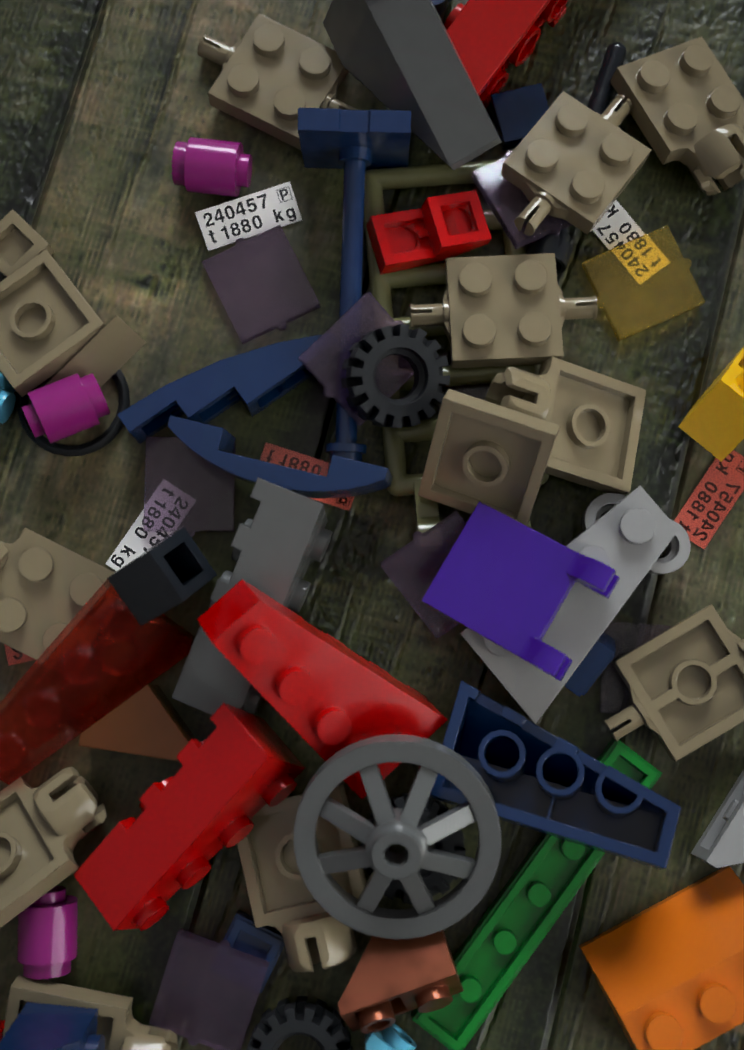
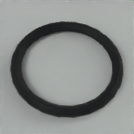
[17,369,130,457]

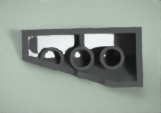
[323,0,502,171]

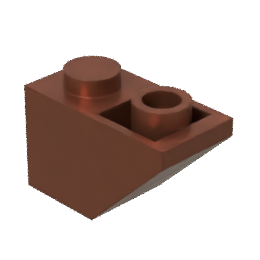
[338,930,464,1033]

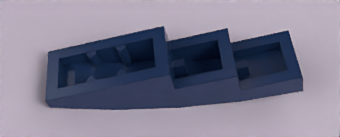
[117,333,338,444]

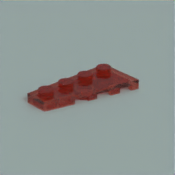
[0,575,195,785]

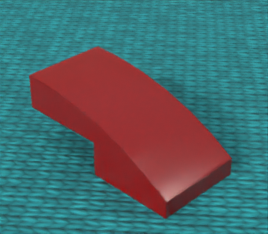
[366,190,492,275]

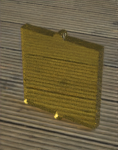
[582,225,705,342]

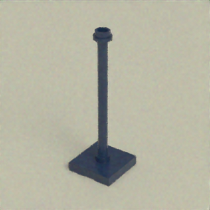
[298,108,411,463]

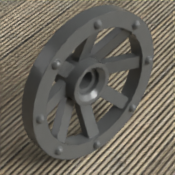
[293,734,501,939]

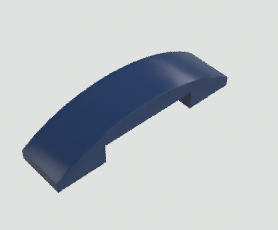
[167,415,393,498]

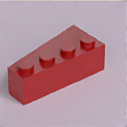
[444,0,568,109]
[197,579,448,800]
[73,702,305,931]

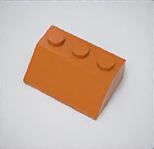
[579,866,744,1050]

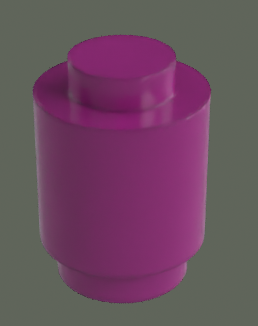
[172,137,252,197]
[21,373,110,444]
[17,885,78,979]

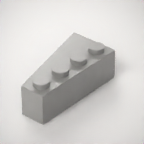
[460,485,679,724]

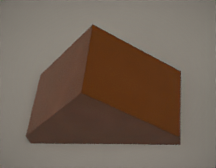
[78,685,196,761]

